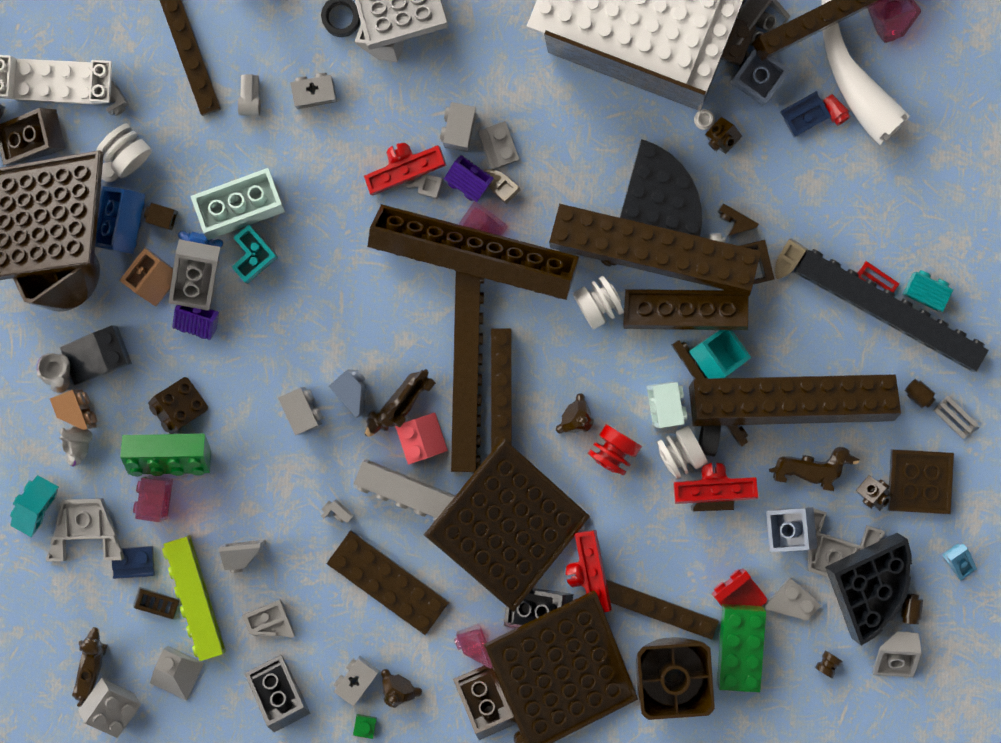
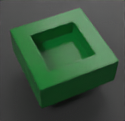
[353,714,377,739]

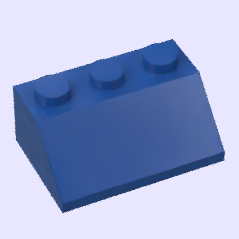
[95,186,145,254]

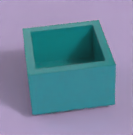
[689,330,752,379]

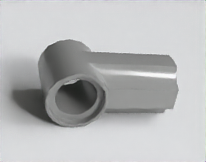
[238,74,261,116]

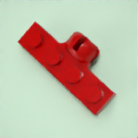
[364,143,447,196]
[673,463,758,504]
[566,530,612,612]

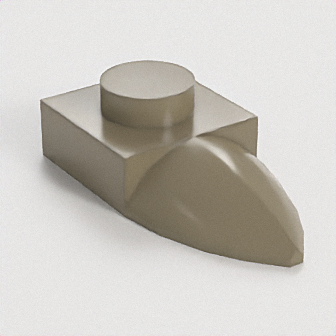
[483,169,521,204]
[775,238,808,279]

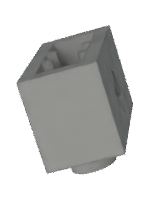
[290,73,337,109]
[334,656,379,706]

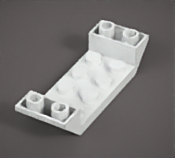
[0,55,112,105]

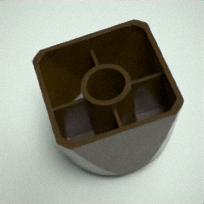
[13,255,100,312]
[636,637,715,720]

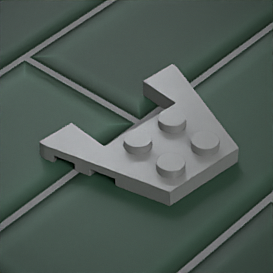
[46,498,124,562]
[807,508,885,578]

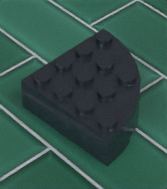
[619,139,702,237]
[825,533,912,646]

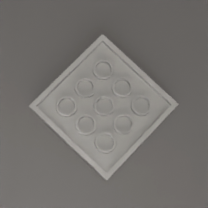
[355,0,448,50]

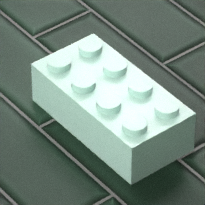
[191,168,285,240]
[646,382,687,428]

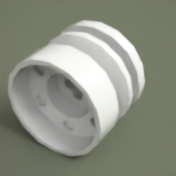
[96,123,152,179]
[572,276,624,330]
[657,425,708,479]

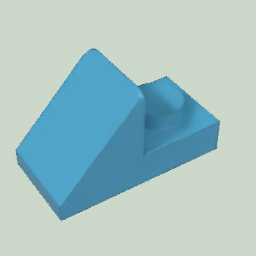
[943,544,977,581]

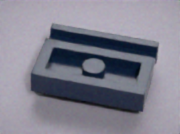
[780,91,831,137]
[112,546,155,579]

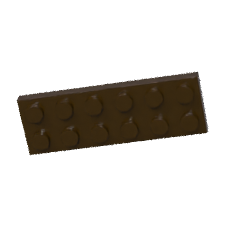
[623,289,749,330]
[326,530,449,635]

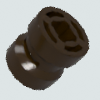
[815,650,843,679]

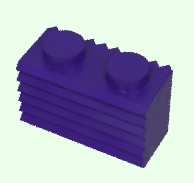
[444,155,494,203]
[172,305,219,340]

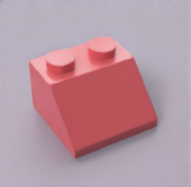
[395,412,448,465]

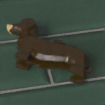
[364,369,436,437]
[769,447,860,491]
[72,627,108,707]

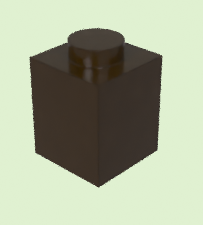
[144,203,178,231]

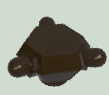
[556,393,594,434]
[381,669,422,708]

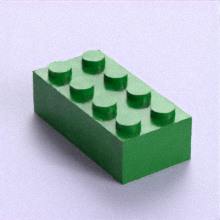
[120,434,211,477]
[717,604,766,693]

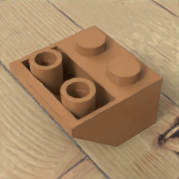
[119,248,173,307]
[50,389,97,430]

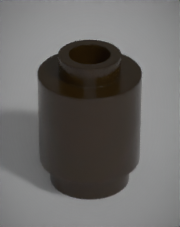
[904,379,936,408]
[901,594,923,624]

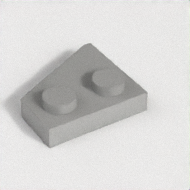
[763,577,821,621]
[242,599,295,638]

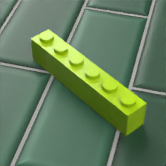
[162,535,226,662]

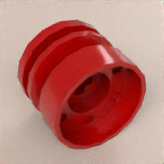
[588,424,642,476]

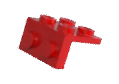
[711,568,767,606]

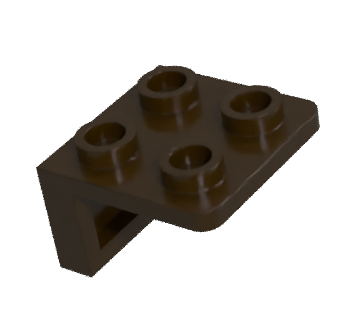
[148,377,208,434]

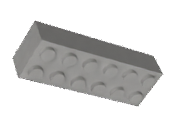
[354,459,455,521]

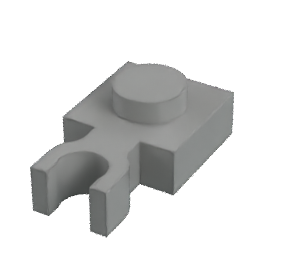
[405,174,444,199]

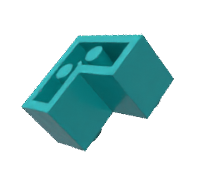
[232,225,278,284]
[10,475,59,537]

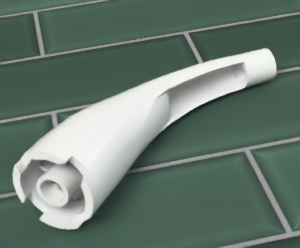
[821,0,910,145]

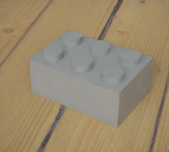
[168,239,220,311]

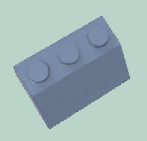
[329,369,366,418]

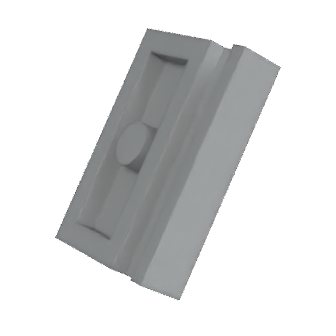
[478,121,519,170]

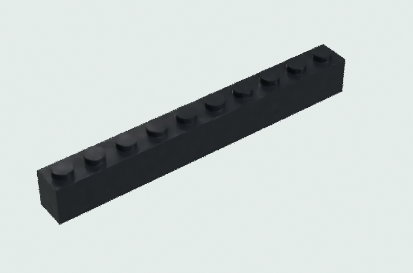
[794,249,989,372]

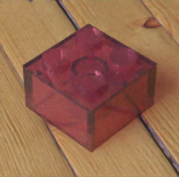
[133,475,173,522]

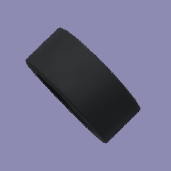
[321,0,360,37]
[698,426,721,457]

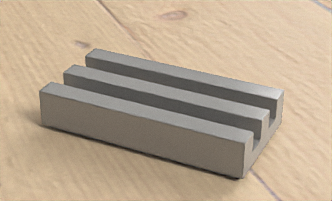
[933,396,978,439]

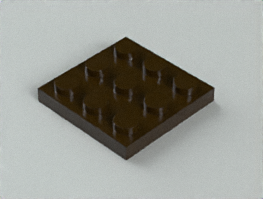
[888,449,954,514]

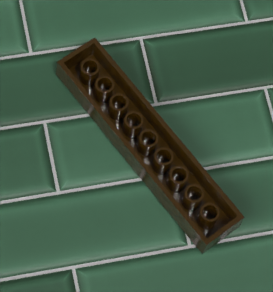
[549,203,761,296]
[367,204,579,300]
[689,374,901,426]

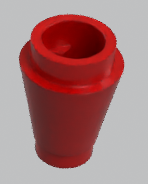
[823,94,851,126]

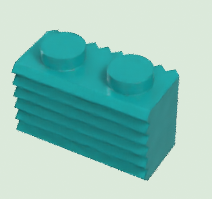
[902,270,954,312]

